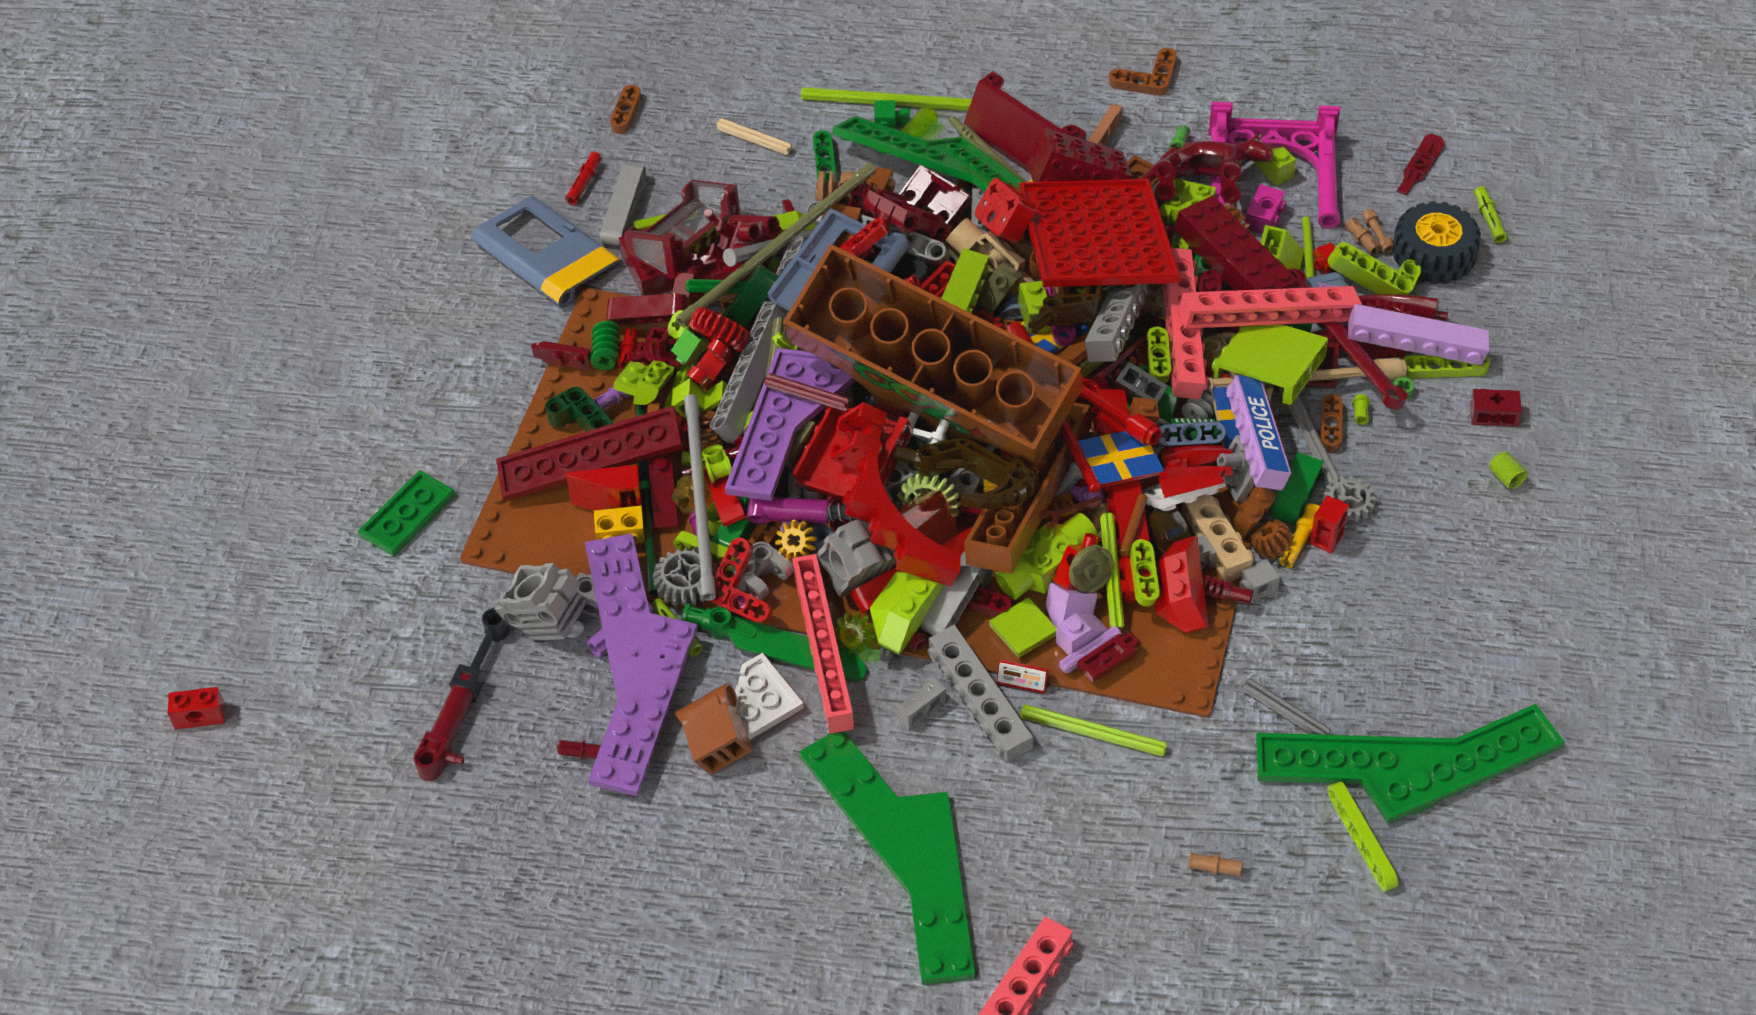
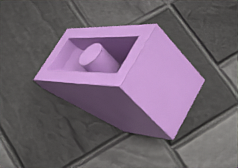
[1056,613,1108,655]

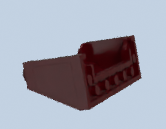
[964,71,1087,173]

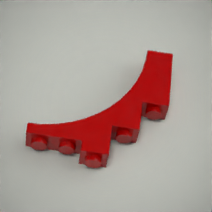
[843,450,961,587]

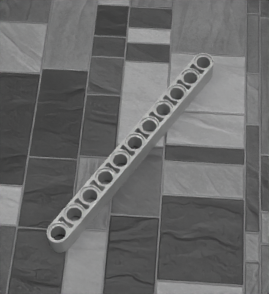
[710,236,815,443]

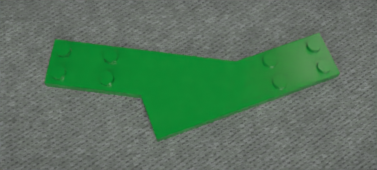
[833,115,1025,192]

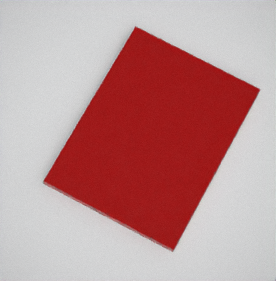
[1018,179,1181,287]

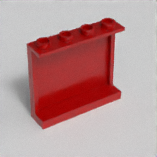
[792,406,914,500]

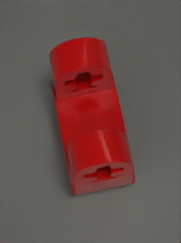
[686,338,734,390]

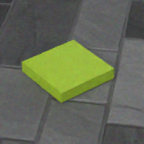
[989,598,1056,658]

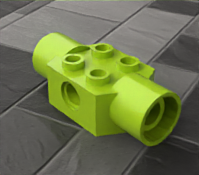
[995,513,1099,600]

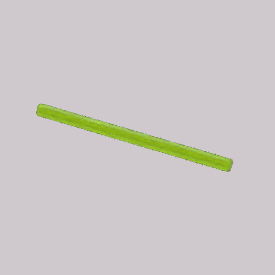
[801,87,972,111]

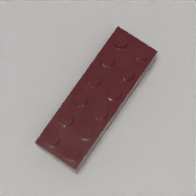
[1174,195,1298,291]

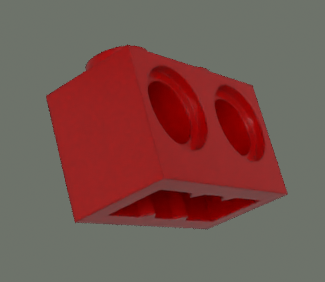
[1310,495,1349,553]

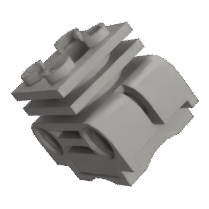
[816,519,897,598]
[495,563,587,641]

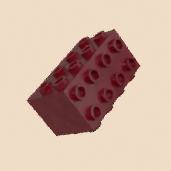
[1028,128,1132,182]

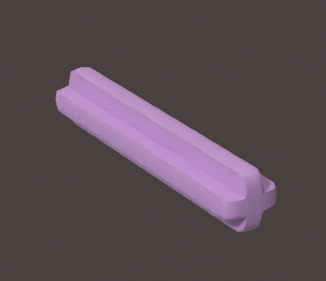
[1059,626,1122,674]

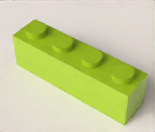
[941,248,991,314]

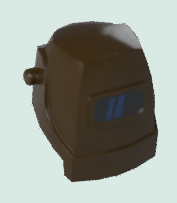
[1146,508,1192,556]

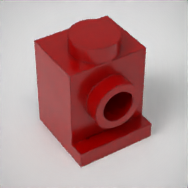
[1313,242,1337,275]

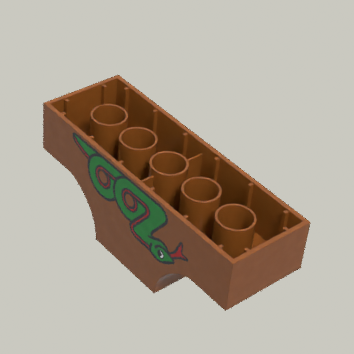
[783,244,1083,468]

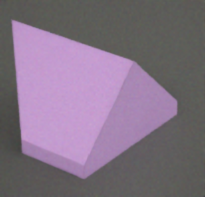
[1045,581,1098,627]

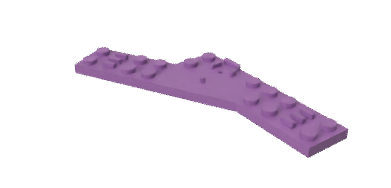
[725,348,856,501]
[585,534,697,797]

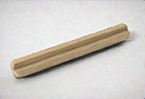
[717,118,792,155]

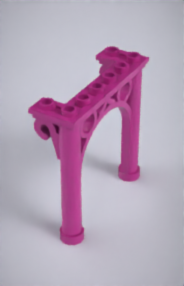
[1208,102,1340,229]

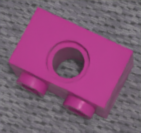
[1245,184,1287,234]

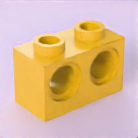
[594,506,645,544]

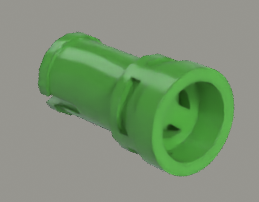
[1169,125,1190,149]

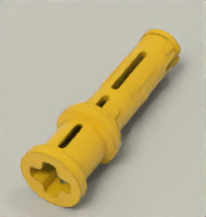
[1279,503,1320,568]

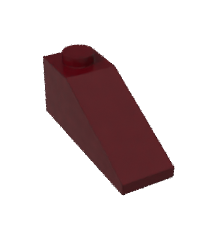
[648,456,679,531]

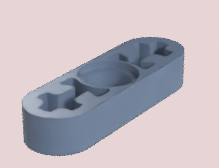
[1158,421,1225,446]

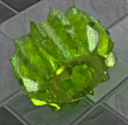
[834,611,876,654]

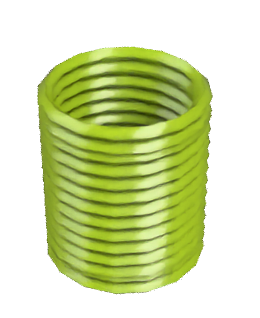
[1489,451,1528,489]

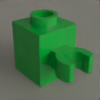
[874,100,910,129]

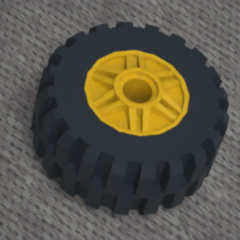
[1392,201,1481,284]

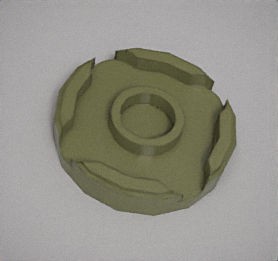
[1069,545,1114,593]

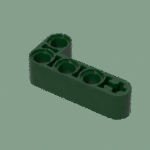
[722,264,779,328]
[545,387,614,432]

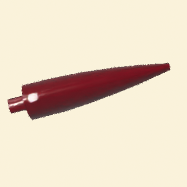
[1358,294,1449,321]

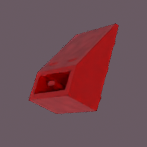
[566,465,643,513]

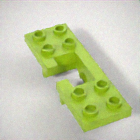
[1159,179,1217,255]

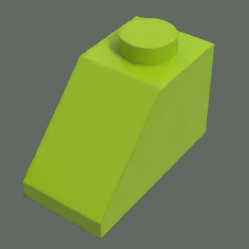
[1252,147,1296,186]

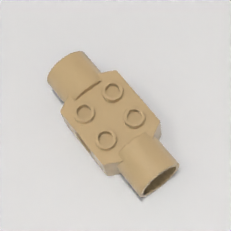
[946,218,1035,297]

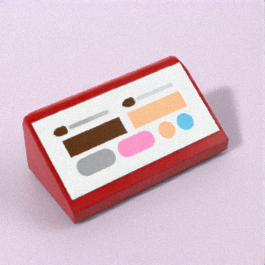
[996,659,1050,694]

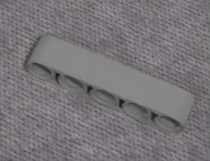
[600,164,646,246]

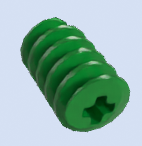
[591,321,620,371]

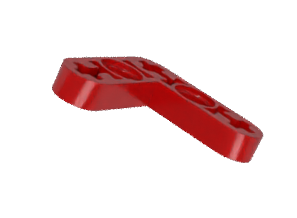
[839,217,890,257]
[711,538,773,624]

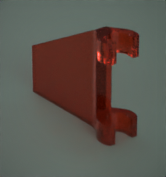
[1040,496,1101,530]

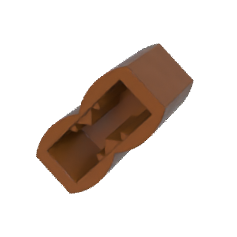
[1231,487,1275,539]

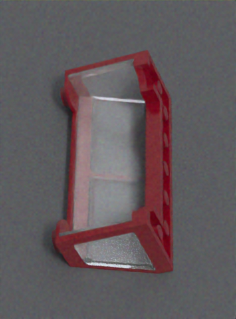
[624,180,741,279]

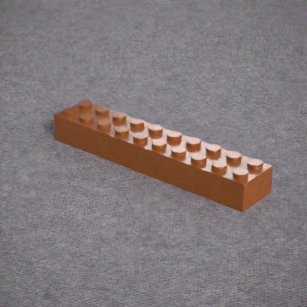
[964,403,1091,574]

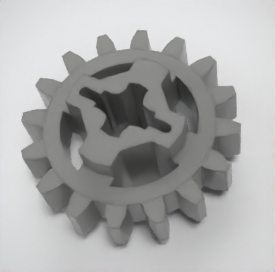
[1323,476,1376,523]

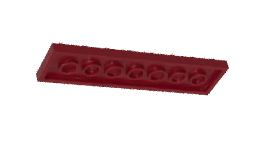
[496,406,684,502]

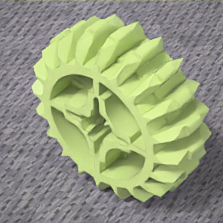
[897,473,961,536]

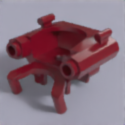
[689,209,782,280]

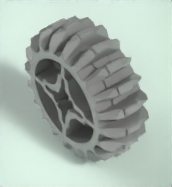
[653,547,717,607]

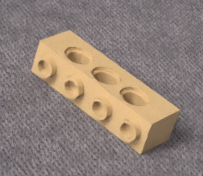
[1181,494,1254,582]

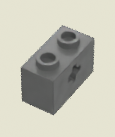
[1113,361,1168,404]

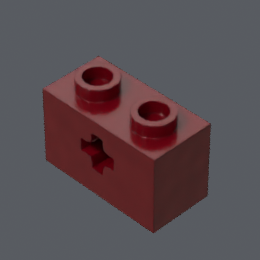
[1470,389,1522,427]

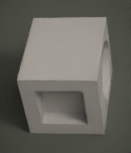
[1239,560,1280,602]

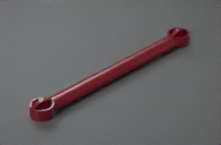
[1288,268,1408,410]

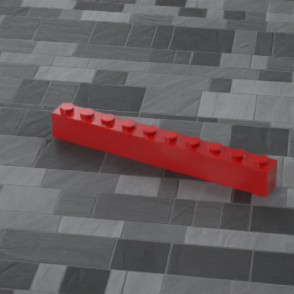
[1091,389,1151,603]

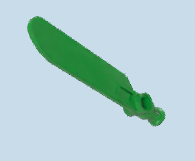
[682,603,866,682]

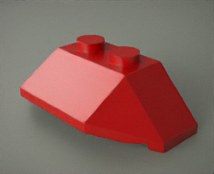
[1155,536,1208,634]

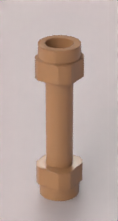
[1362,209,1393,255]

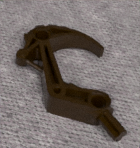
[1028,285,1128,334]
[894,437,1036,509]

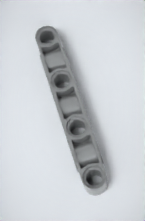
[807,201,950,267]

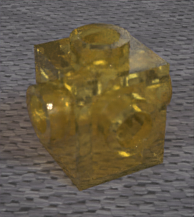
[671,475,710,514]

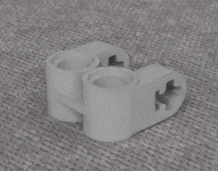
[732,542,794,600]

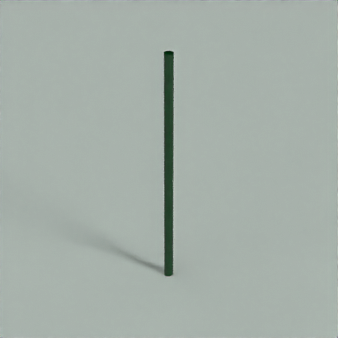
[635,404,658,596]

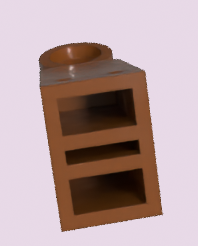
[675,682,753,775]

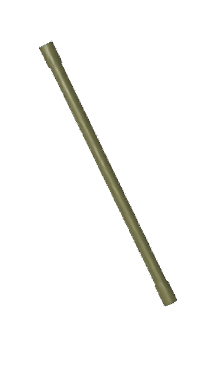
[676,162,876,328]

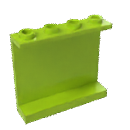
[1212,324,1328,405]

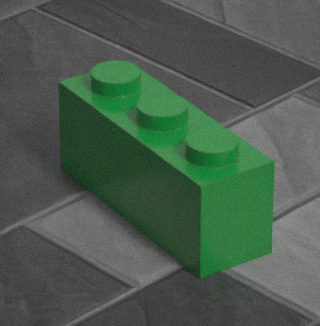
[1270,452,1324,526]

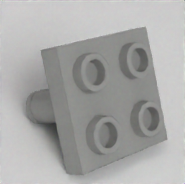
[1217,435,1255,502]

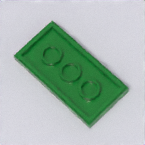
[358,470,456,557]

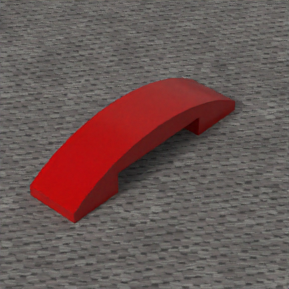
[705,475,746,527]

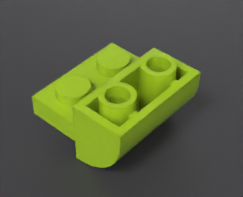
[613,360,674,405]

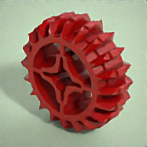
[689,307,750,353]

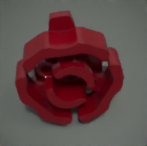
[630,327,683,376]

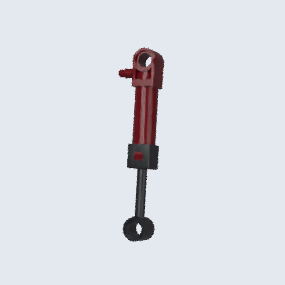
[414,608,509,781]

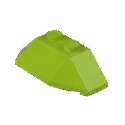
[870,572,943,655]

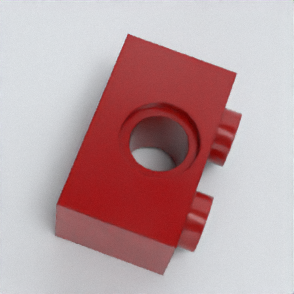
[167,687,225,730]

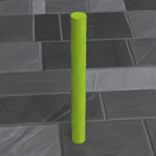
[1302,216,1315,278]

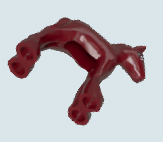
[1154,134,1273,203]

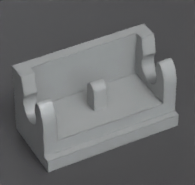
[891,677,946,730]

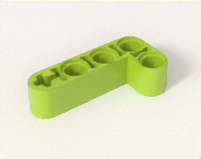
[1328,242,1421,295]

